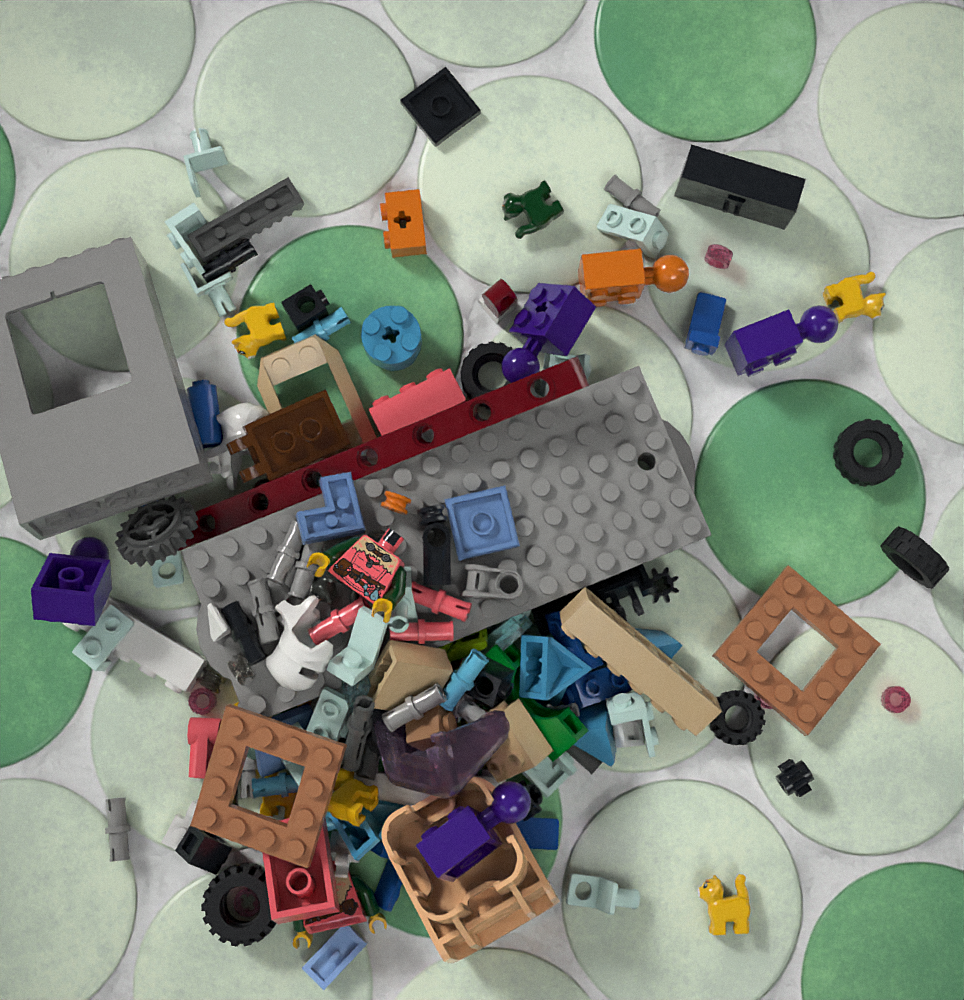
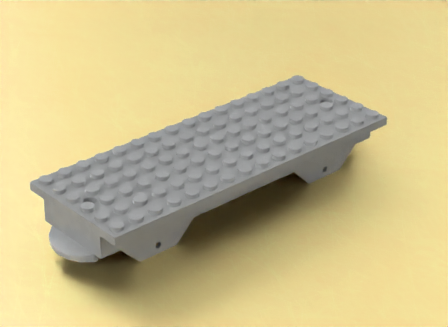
[181,366,712,717]

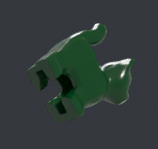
[502,180,564,239]

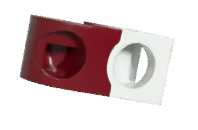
[478,279,518,324]

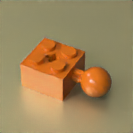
[578,248,689,307]

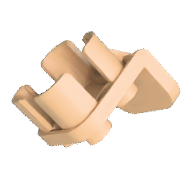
[382,775,560,963]

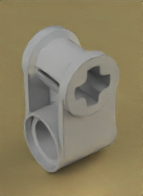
[462,564,524,601]

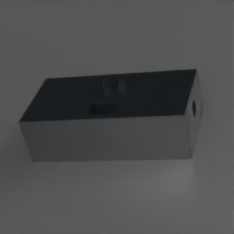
[674,144,806,230]

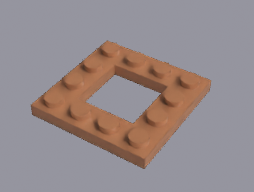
[712,565,881,736]
[190,704,347,868]

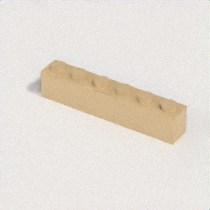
[559,587,722,736]

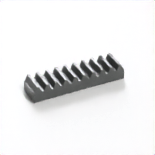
[187,177,304,263]

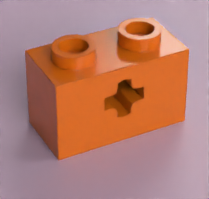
[380,189,427,258]

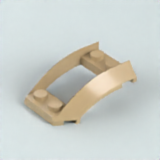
[257,334,377,471]

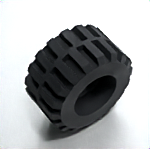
[201,863,277,947]

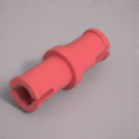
[412,581,472,622]
[308,596,372,645]
[389,619,454,644]

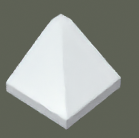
[207,603,232,642]

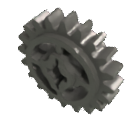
[115,495,199,567]

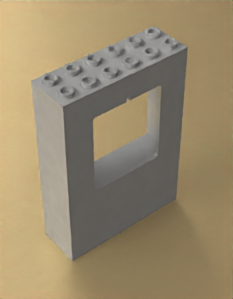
[0,237,213,540]

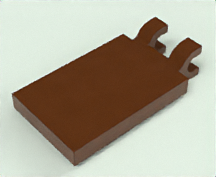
[226,389,351,483]

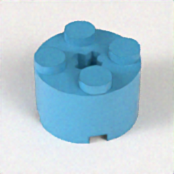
[361,306,422,371]

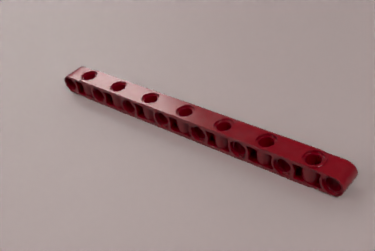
[178,356,590,551]

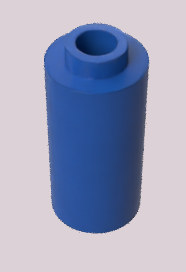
[187,380,223,449]

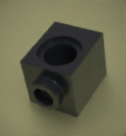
[281,284,330,333]
[465,656,514,707]
[175,826,232,875]

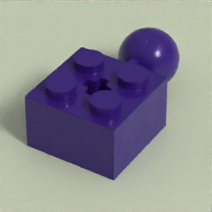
[502,283,596,383]
[724,305,838,377]
[31,536,112,626]
[416,781,531,882]

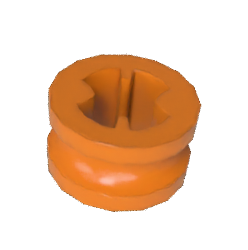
[380,491,412,515]

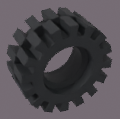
[709,690,766,745]

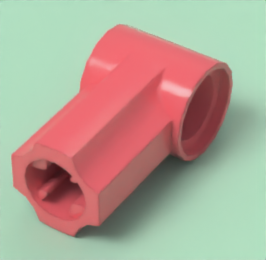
[187,717,222,779]

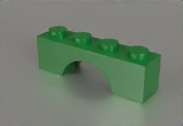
[485,637,589,762]

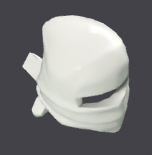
[205,402,269,491]
[266,595,333,691]

